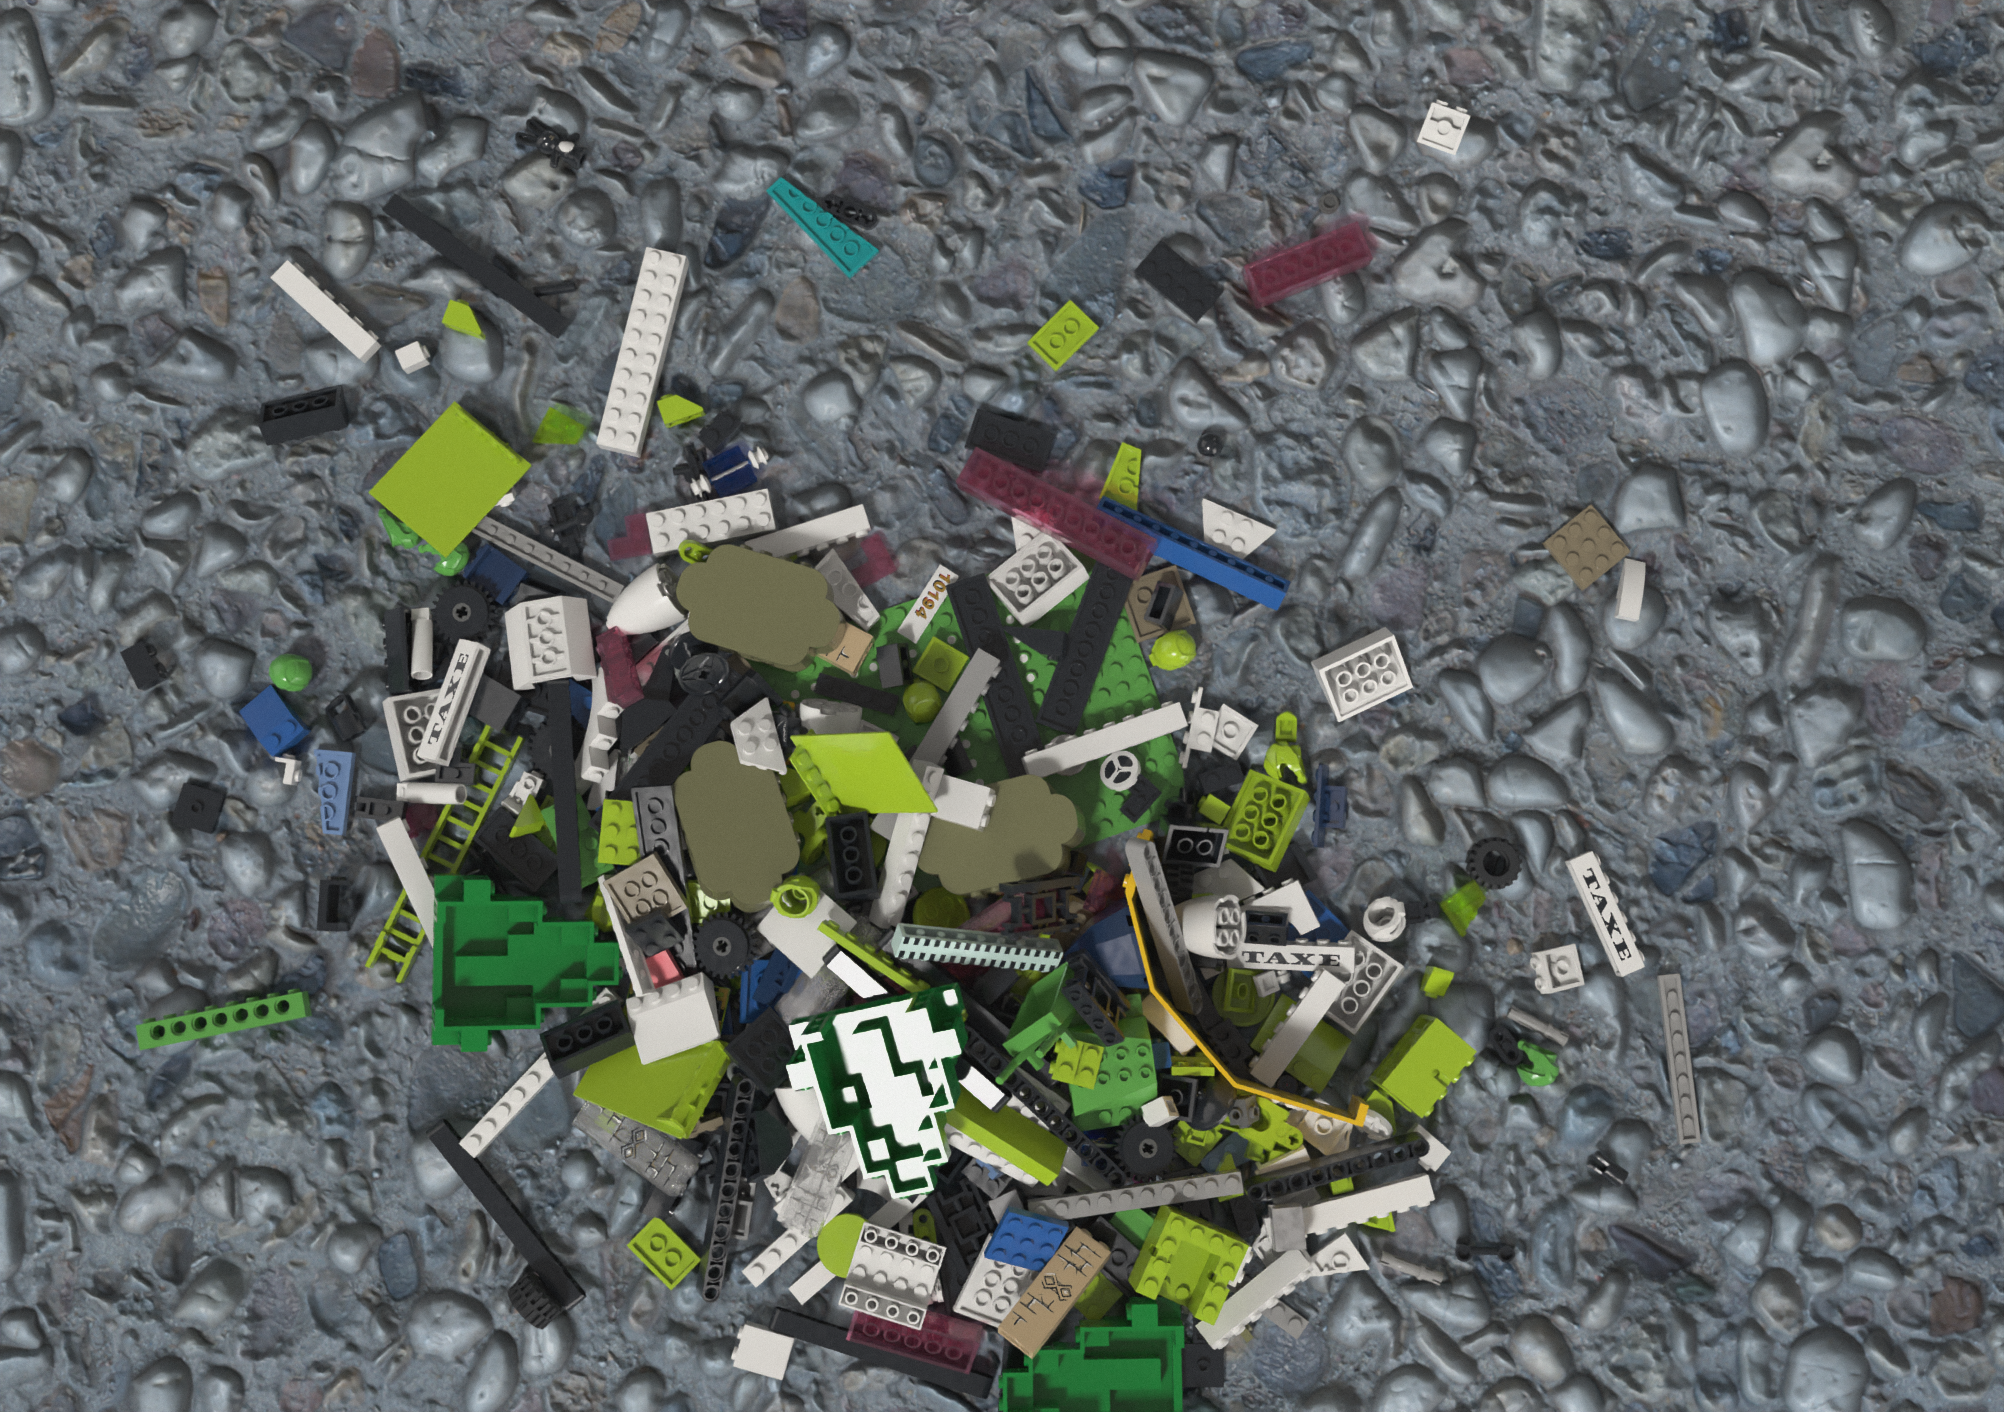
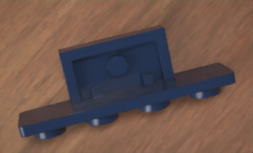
[1311,764,1348,848]
[752,947,800,1006]

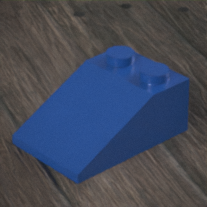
[239,685,311,758]

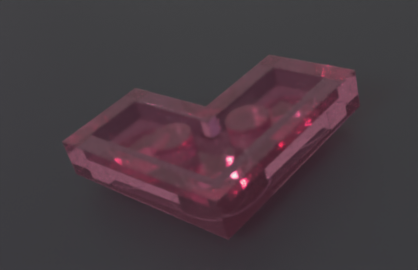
[607,513,652,561]
[851,534,897,590]
[1083,869,1126,915]

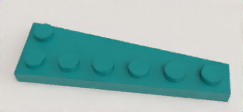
[766,177,879,280]

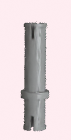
[1506,1005,1569,1046]
[1378,1251,1444,1285]

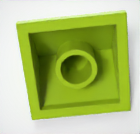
[1221,967,1259,1013]

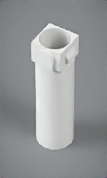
[411,607,434,680]
[396,782,467,805]

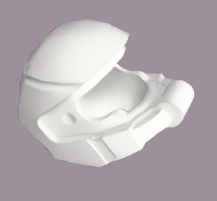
[1363,897,1406,942]

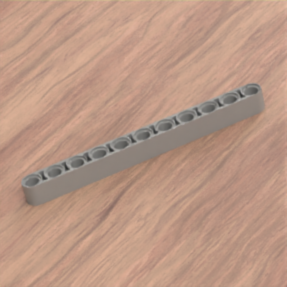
[1125,837,1203,1015]

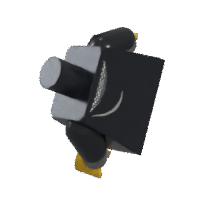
[772,701,808,765]

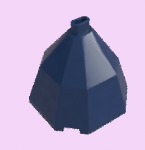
[1057,897,1149,988]

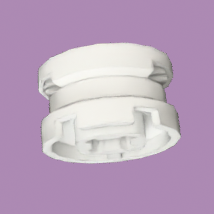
[928,1272,944,1305]

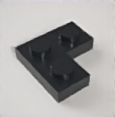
[1119,773,1162,824]

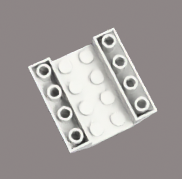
[505,596,597,692]
[838,1221,946,1330]

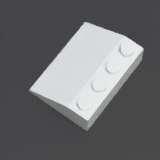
[986,528,1090,628]
[1311,627,1413,722]
[382,688,462,783]
[1325,930,1404,1037]
[626,972,721,1065]

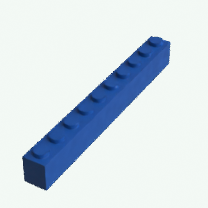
[1089,496,1291,611]

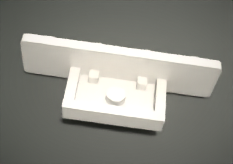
[1178,687,1219,769]

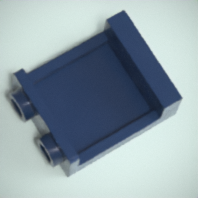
[463,543,531,607]

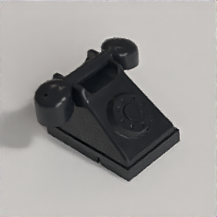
[1154,796,1229,868]

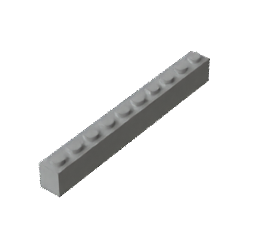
[870,648,1002,841]
[1027,1169,1244,1220]

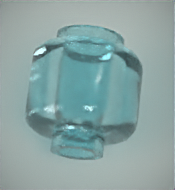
[458,714,482,745]

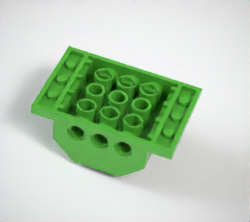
[1067,993,1157,1131]

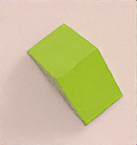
[509,794,545,838]

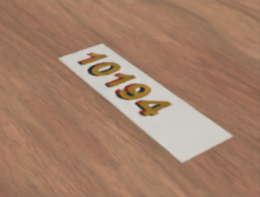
[897,564,959,644]

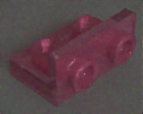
[406,803,440,839]

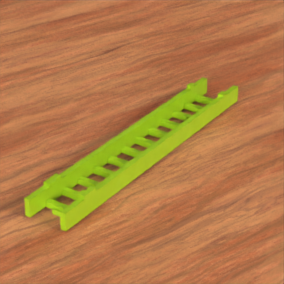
[365,724,526,983]

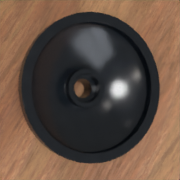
[1185,1072,1237,1131]

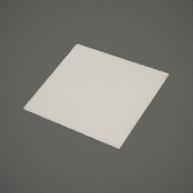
[756,873,857,979]

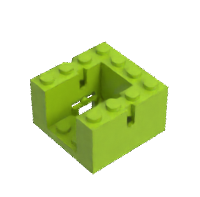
[1369,1014,1477,1118]
[1128,1204,1249,1326]

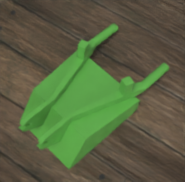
[996,961,1077,1085]

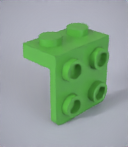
[1110,1208,1157,1249]

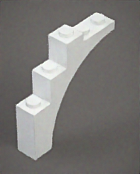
[575,665,625,796]

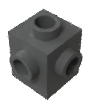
[1228,1095,1259,1128]

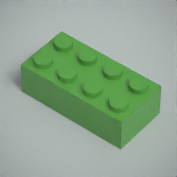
[541,793,616,888]

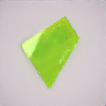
[532,407,587,445]
[1439,880,1486,937]

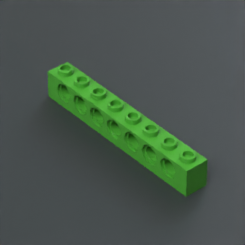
[136,988,312,1050]

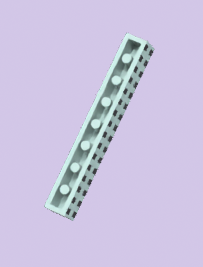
[891,923,1063,972]

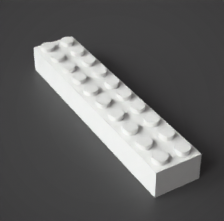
[596,247,689,458]

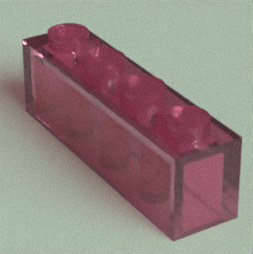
[596,625,644,709]

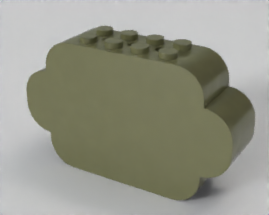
[676,544,846,672]
[674,741,801,912]
[917,774,1086,900]

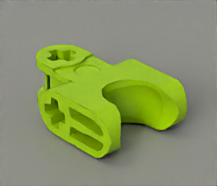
[792,801,837,865]
[1238,1096,1303,1152]

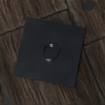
[171,783,225,834]
[1181,1342,1224,1388]

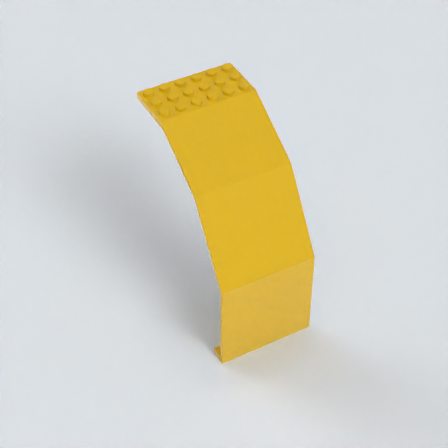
[1123,829,1369,1127]

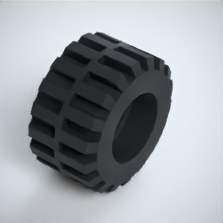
[1465,837,1522,890]
[1163,864,1194,906]
[507,1271,563,1329]

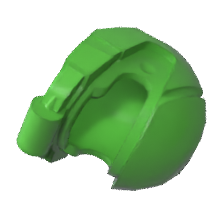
[378,509,423,549]
[418,542,470,576]
[268,654,312,691]
[1516,1039,1560,1087]

